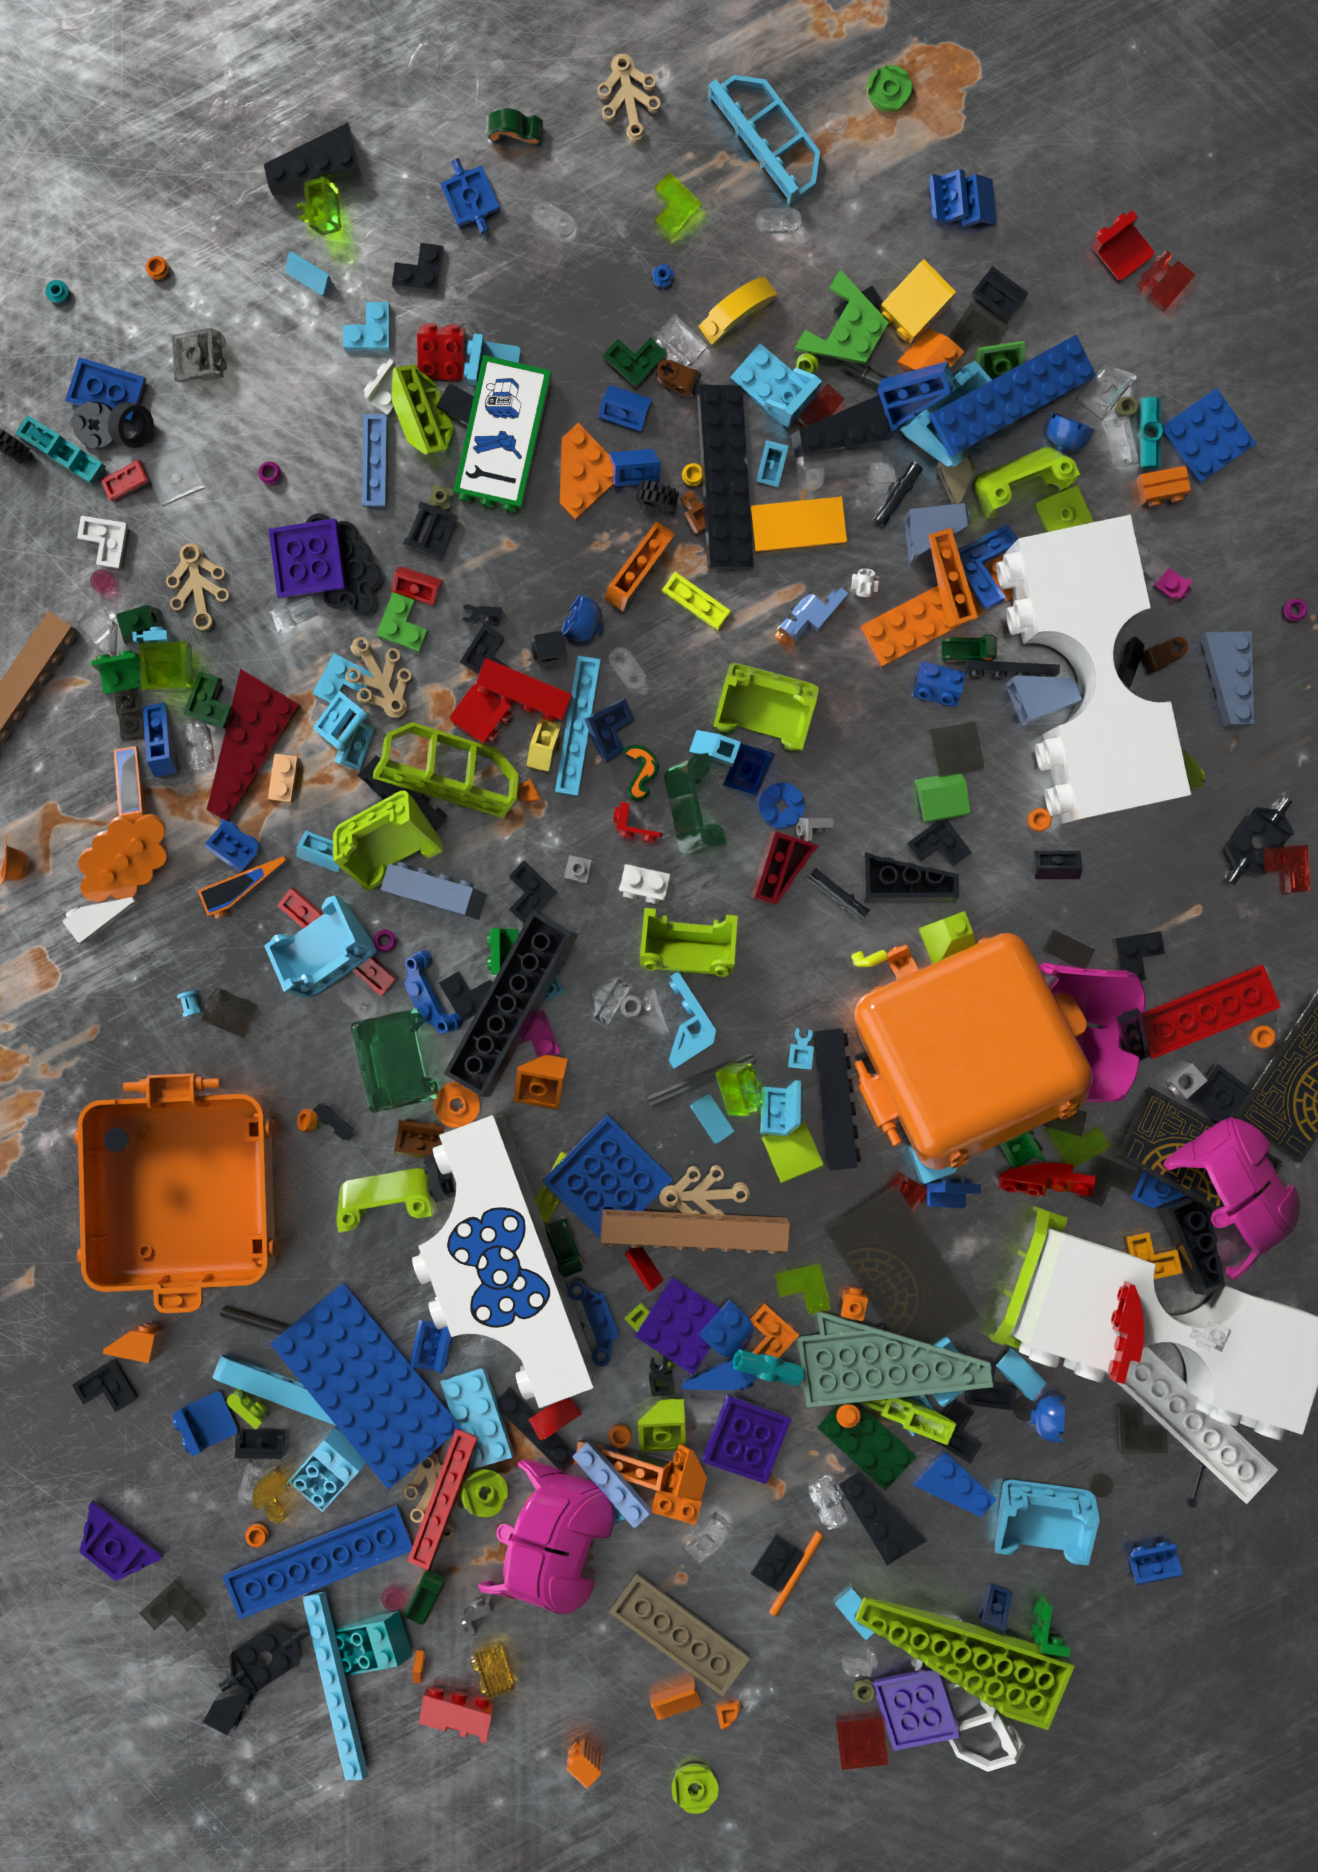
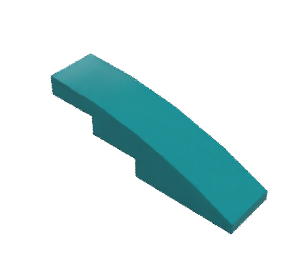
[15,415,106,485]

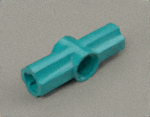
[1138,397,1163,470]
[733,1349,804,1387]

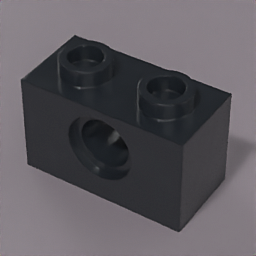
[531,631,567,665]

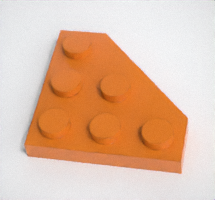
[560,422,614,521]

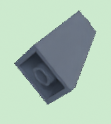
[905,503,971,564]
[1006,676,1083,726]

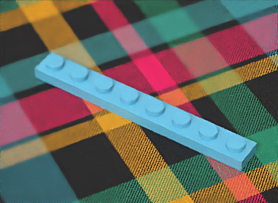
[302,1592,369,1780]

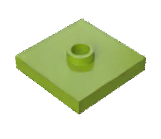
[1034,485,1094,532]

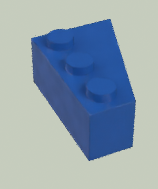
[877,361,955,432]

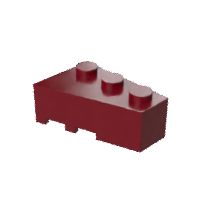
[749,831,819,905]

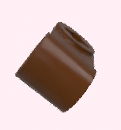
[656,359,702,397]
[1141,637,1188,674]

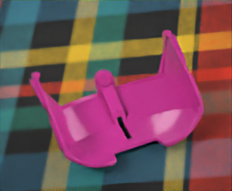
[1038,962,1146,1102]
[1163,1117,1300,1280]
[478,1459,615,1614]

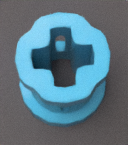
[177,990,203,1017]

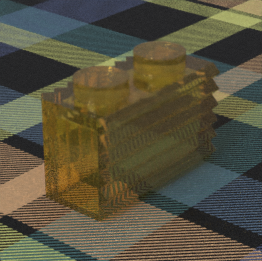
[470,1640,515,1699]

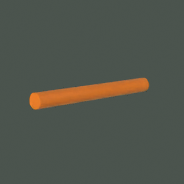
[769,1531,825,1617]

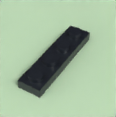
[964,660,1060,678]
[496,1386,576,1470]

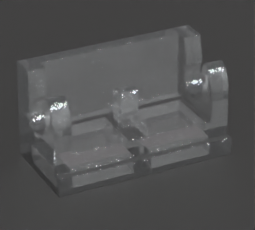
[1103,415,1139,469]

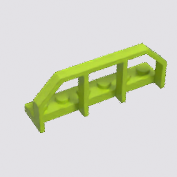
[373,722,518,818]
[988,1206,1068,1349]

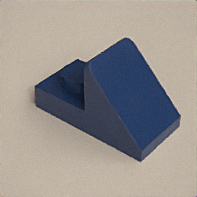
[978,1584,1013,1636]

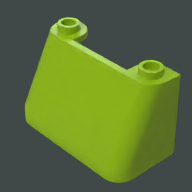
[972,447,1080,521]
[713,663,819,751]
[333,791,443,891]
[640,908,738,977]
[337,1168,437,1233]

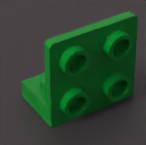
[90,650,151,695]
[1031,1595,1071,1657]

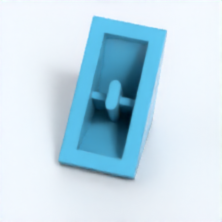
[756,440,789,487]

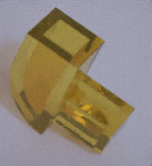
[252,1466,291,1525]

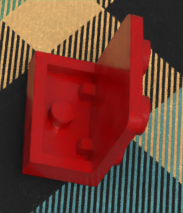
[1092,210,1154,281]
[417,323,466,381]
[450,684,512,745]
[613,802,663,844]

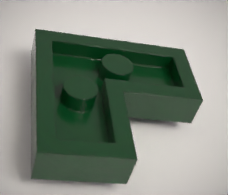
[602,337,667,388]
[183,671,234,730]

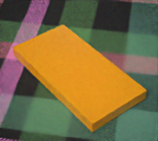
[751,496,847,553]

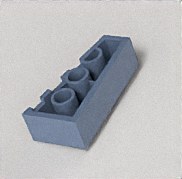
[1199,631,1254,728]
[381,862,487,920]

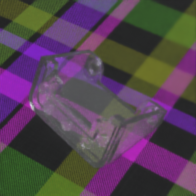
[796,448,896,501]

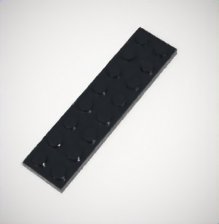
[696,384,754,569]

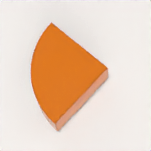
[517,779,541,802]
[412,1650,425,1684]
[716,1700,740,1730]

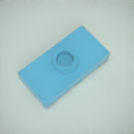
[834,1588,875,1640]

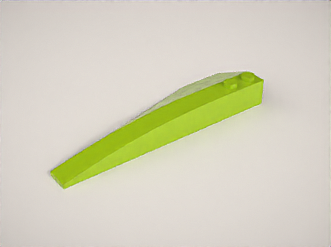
[855,1597,1075,1730]

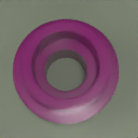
[258,461,282,485]
[1284,598,1308,622]
[374,929,397,953]

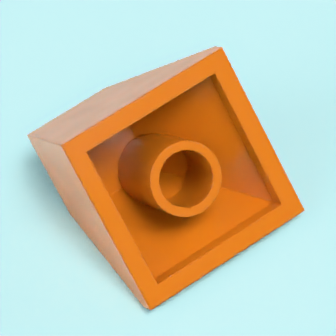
[513,1055,568,1110]

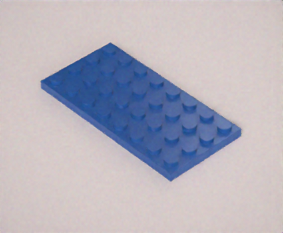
[270,1283,462,1490]

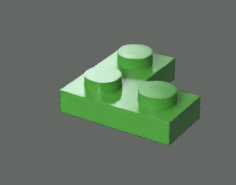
[376,592,428,652]

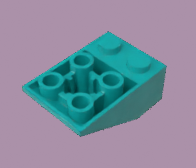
[334,1611,413,1676]

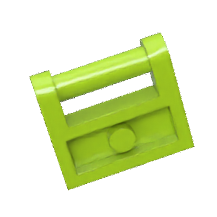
[227,1389,270,1430]

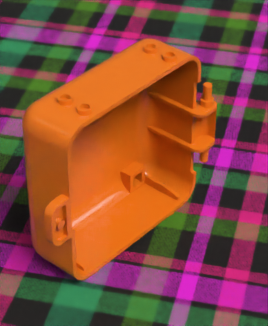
[854,933,1092,1170]
[74,1073,280,1313]

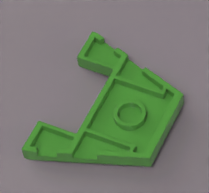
[795,270,889,364]

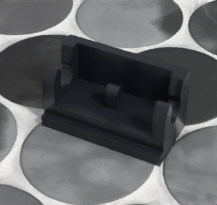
[235,1428,286,1459]

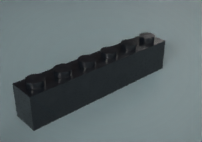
[813,1028,861,1171]

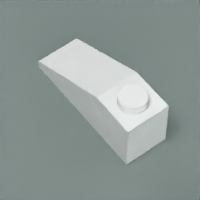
[62,897,139,944]

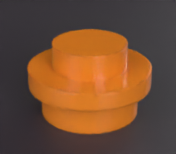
[146,256,169,280]
[836,1404,860,1428]
[245,1523,269,1548]

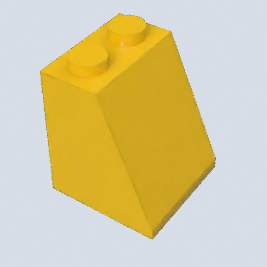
[880,259,956,343]

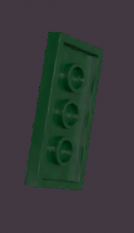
[816,1402,917,1491]

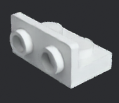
[364,359,398,417]
[619,864,670,905]

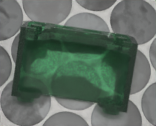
[664,753,727,856]
[351,1008,438,1113]

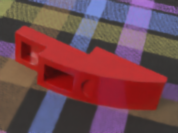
[999,1163,1096,1196]
[1108,1281,1144,1384]

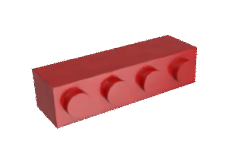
[475,658,572,723]

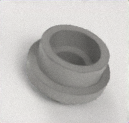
[621,996,644,1019]

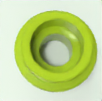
[797,352,819,374]

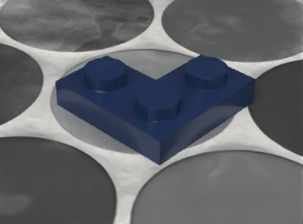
[584,699,635,761]

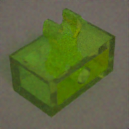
[296,177,342,236]
[715,1063,763,1116]

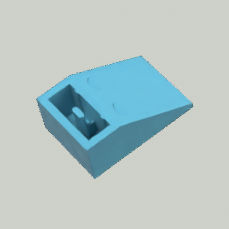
[288,1427,366,1512]

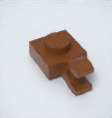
[680,490,705,534]

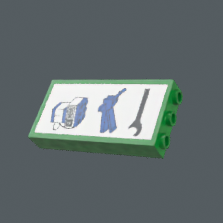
[453,355,552,512]

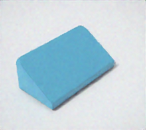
[285,251,332,296]
[334,719,375,771]
[296,830,341,872]
[690,1093,735,1145]

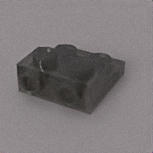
[172,328,227,382]

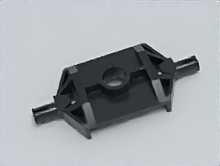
[1225,797,1294,886]
[219,1623,311,1695]

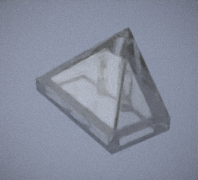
[590,977,632,1027]

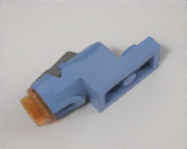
[774,588,848,648]

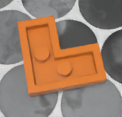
[750,1303,799,1358]

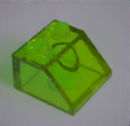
[139,641,193,693]

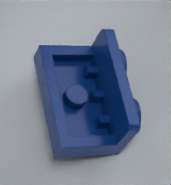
[929,169,969,224]
[913,661,966,707]
[204,819,260,873]
[927,1178,981,1208]
[410,1320,453,1373]
[1129,1542,1183,1586]

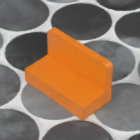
[650,1681,702,1721]

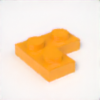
[1125,1232,1183,1279]

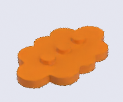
[78,814,168,902]

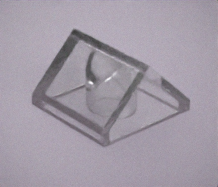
[1075,364,1136,422]

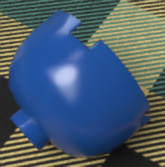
[1047,412,1095,454]
[562,594,604,642]
[1031,1395,1066,1443]

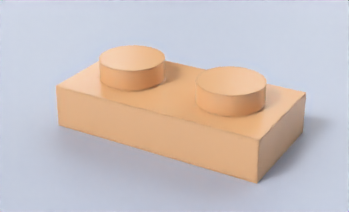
[268,754,299,803]

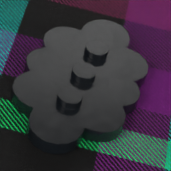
[306,513,383,617]

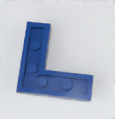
[958,524,1018,612]

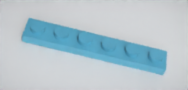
[555,656,601,796]

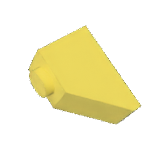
[526,717,562,772]

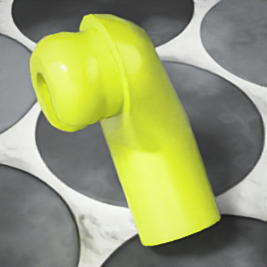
[852,950,887,967]

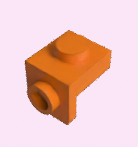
[886,945,919,980]
[841,1287,868,1321]

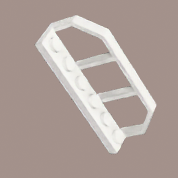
[915,1619,1025,1772]

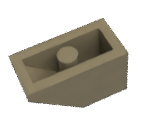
[937,452,975,504]

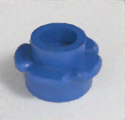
[652,264,675,287]

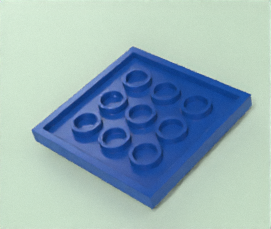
[541,1114,673,1238]

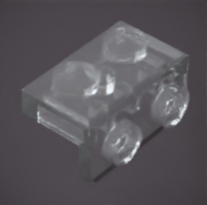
[654,313,709,366]

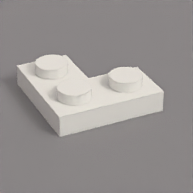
[77,516,128,570]

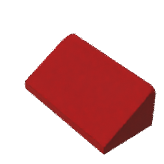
[391,566,443,606]
[624,1246,663,1292]
[528,1397,582,1440]

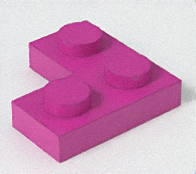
[519,1010,561,1057]

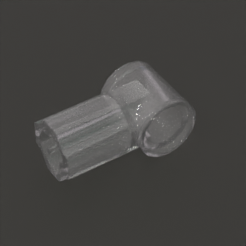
[269,596,319,635]

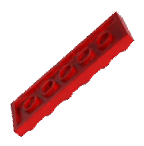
[1142,964,1281,1059]

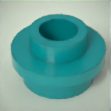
[45,280,69,303]

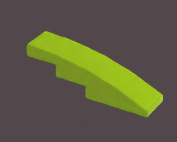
[860,1397,956,1445]

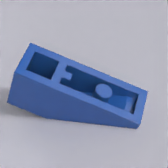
[143,702,177,778]
[681,1356,756,1391]

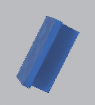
[961,174,997,228]
[598,385,652,431]
[609,449,660,486]

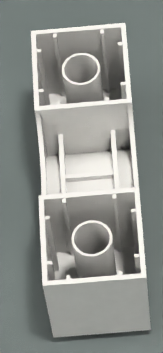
[996,514,1191,824]
[1010,1228,1318,1441]

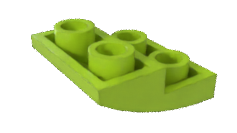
[762,1120,824,1184]

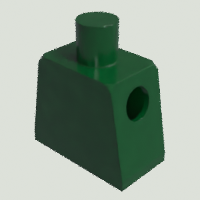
[116,605,166,644]

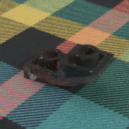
[115,689,145,742]

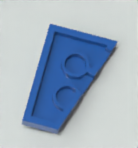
[913,1450,997,1517]

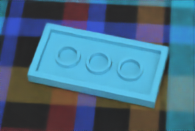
[440,1366,515,1470]

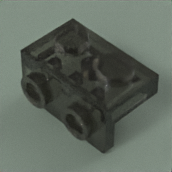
[201,988,258,1038]

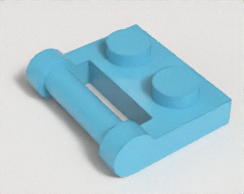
[313,691,370,752]

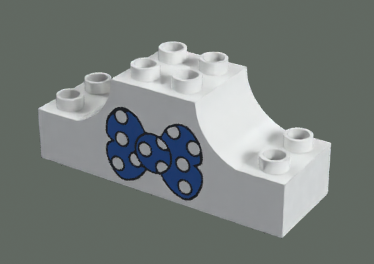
[412,1112,599,1408]

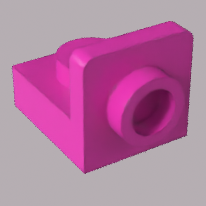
[1153,567,1193,603]

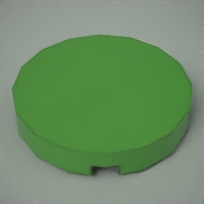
[867,65,913,112]

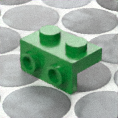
[487,928,519,975]
[999,1130,1045,1168]

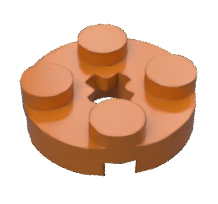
[434,1082,481,1128]

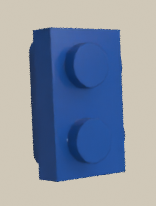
[172,1391,238,1457]

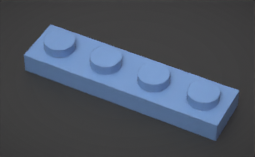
[362,414,387,507]
[572,1440,653,1528]

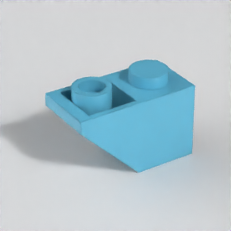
[689,730,741,767]

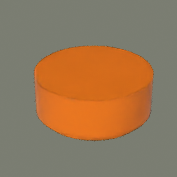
[1028,808,1052,832]
[1250,1025,1276,1049]
[297,1109,318,1133]
[609,1423,632,1448]

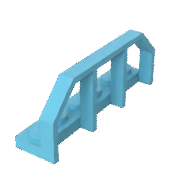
[708,75,820,206]

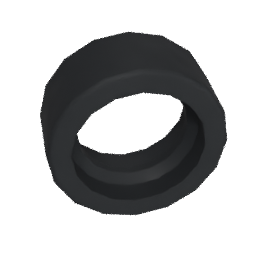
[108,402,154,448]

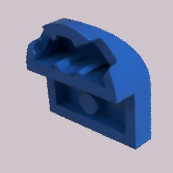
[698,1300,753,1357]

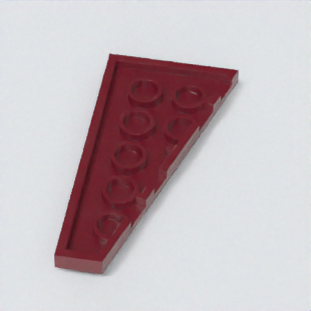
[206,668,300,822]

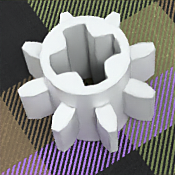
[851,569,880,597]

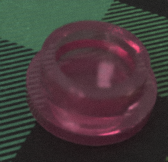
[90,569,114,593]
[381,1586,405,1610]

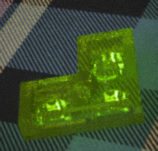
[654,172,702,238]
[1046,1119,1111,1169]
[774,1263,831,1315]

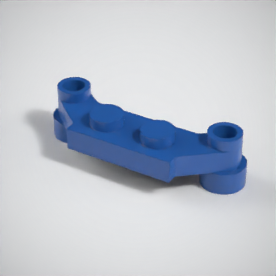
[403,950,462,1034]
[568,1281,620,1367]

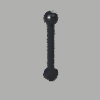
[1187,1461,1207,1508]

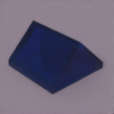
[723,743,775,799]

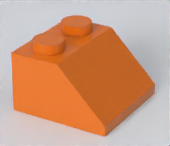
[897,328,964,372]
[102,1322,164,1363]

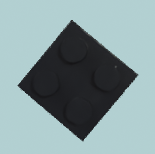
[1188,1064,1255,1123]

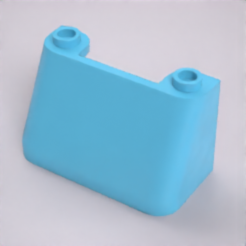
[901,361,992,467]
[264,895,376,998]
[995,1480,1100,1566]

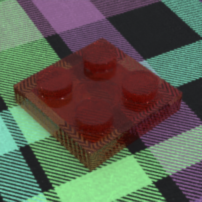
[836,1715,888,1770]

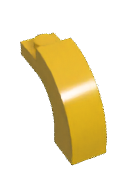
[698,276,778,344]

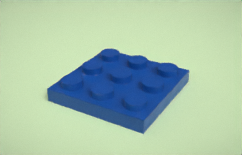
[1162,388,1257,485]

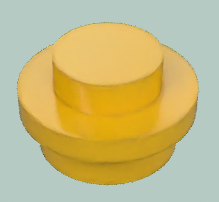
[682,463,702,487]

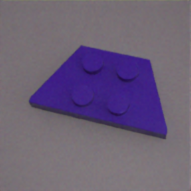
[79,1500,164,1581]

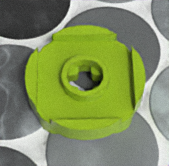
[461,1469,508,1518]
[672,1763,719,1814]

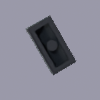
[436,383,474,426]
[1117,636,1145,688]
[1034,851,1083,879]

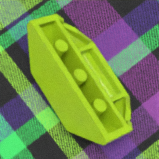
[392,364,454,455]

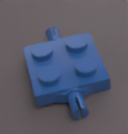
[440,158,500,234]

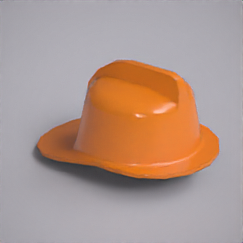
[0,833,29,885]

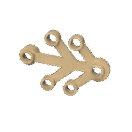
[598,54,660,143]
[166,543,230,631]
[345,637,411,718]
[659,1165,750,1215]
[404,1452,465,1540]

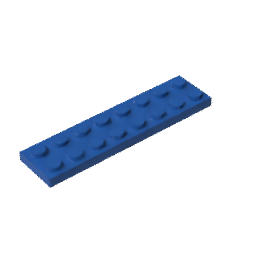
[929,334,1097,457]
[223,1505,413,1620]

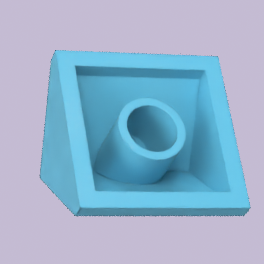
[908,1146,957,1184]

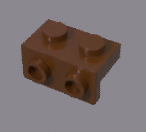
[394,1119,445,1159]

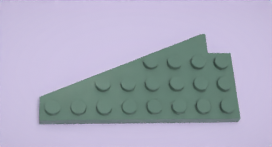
[797,1312,994,1408]

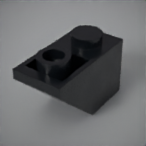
[203,1688,254,1736]

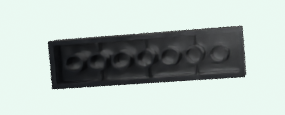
[444,910,579,1097]

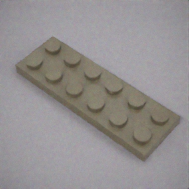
[609,1573,750,1697]

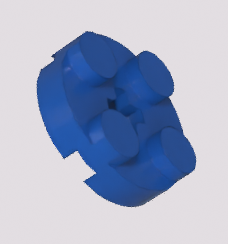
[759,782,805,829]

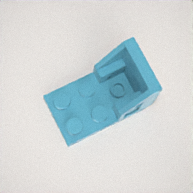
[730,343,822,428]
[669,971,716,1068]

